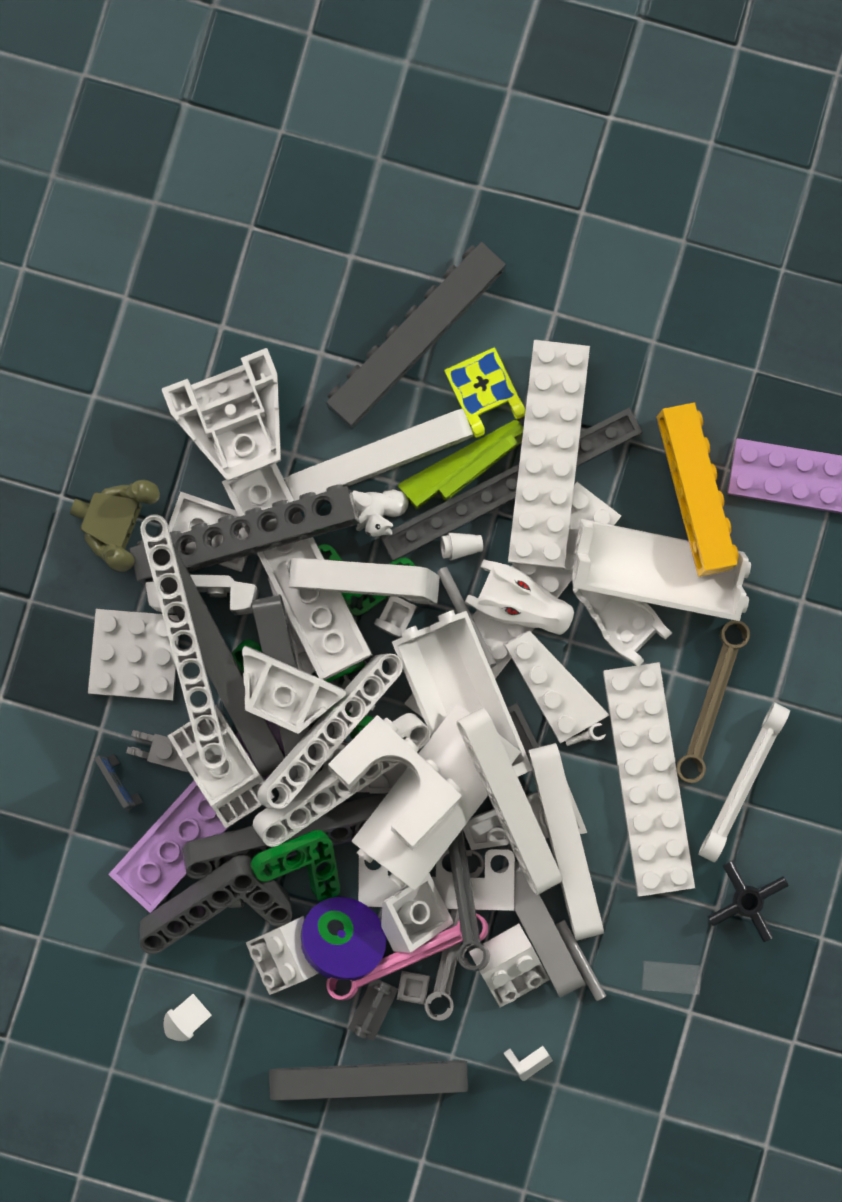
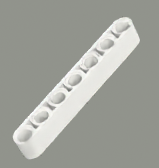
[284,409,474,501]
[258,654,403,809]
[456,708,563,895]
[253,713,431,847]
[528,743,604,941]

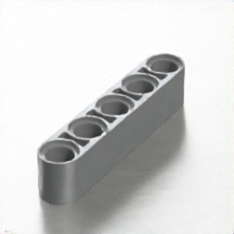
[496,861,586,998]

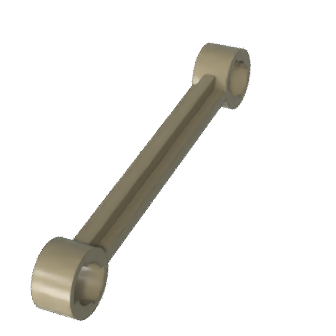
[676,620,750,783]

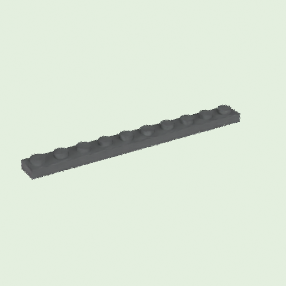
[380,407,642,561]

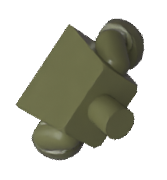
[70,480,160,572]

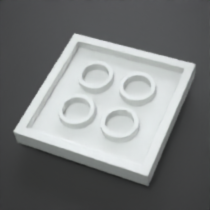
[88,609,180,701]

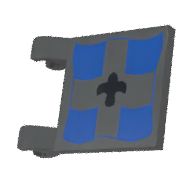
[94,754,143,812]

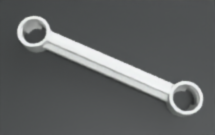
[699,702,790,863]

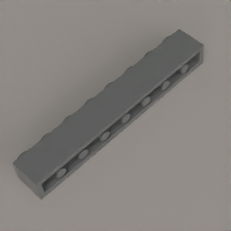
[327,242,506,430]

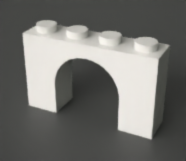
[328,715,462,850]

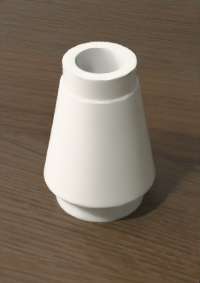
[440,532,483,560]

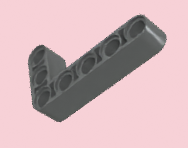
[139,855,292,954]

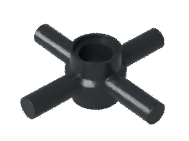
[707,860,789,942]

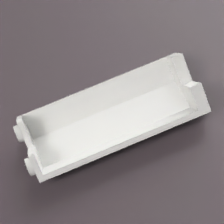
[392,610,533,777]

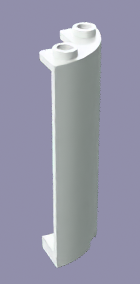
[572,519,751,621]
[352,704,521,891]

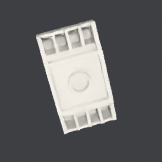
[146,575,259,615]
[168,705,274,828]

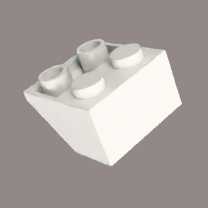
[246,916,318,995]
[469,924,550,1008]

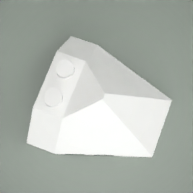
[162,348,281,482]

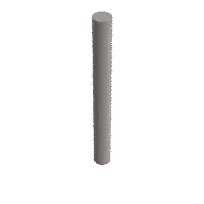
[437,567,496,668]

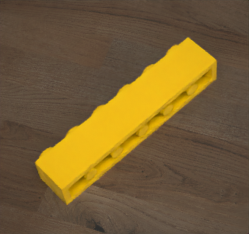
[656,403,739,577]

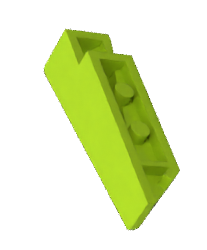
[398,420,524,510]

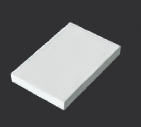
[168,492,248,572]

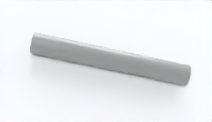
[555,920,606,1001]

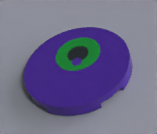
[301,897,386,981]

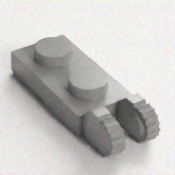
[126,730,190,773]

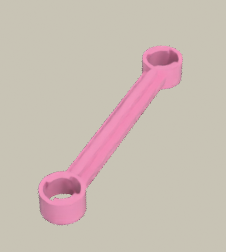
[326,913,488,1000]

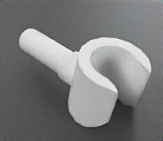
[565,723,606,746]

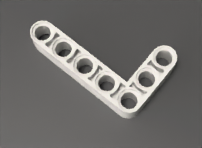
[289,558,440,605]

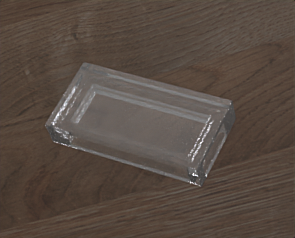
[641,960,702,995]

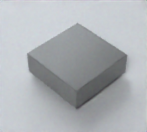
[397,970,430,1005]

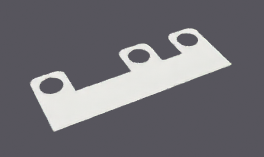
[358,849,515,911]

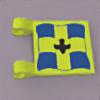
[444,347,525,438]

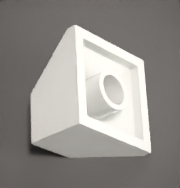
[381,873,454,953]

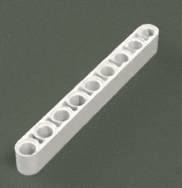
[140,515,226,769]

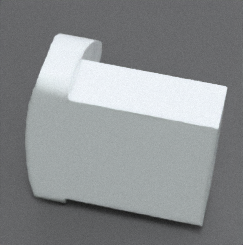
[374,596,417,638]
[164,994,212,1041]
[504,1046,553,1081]

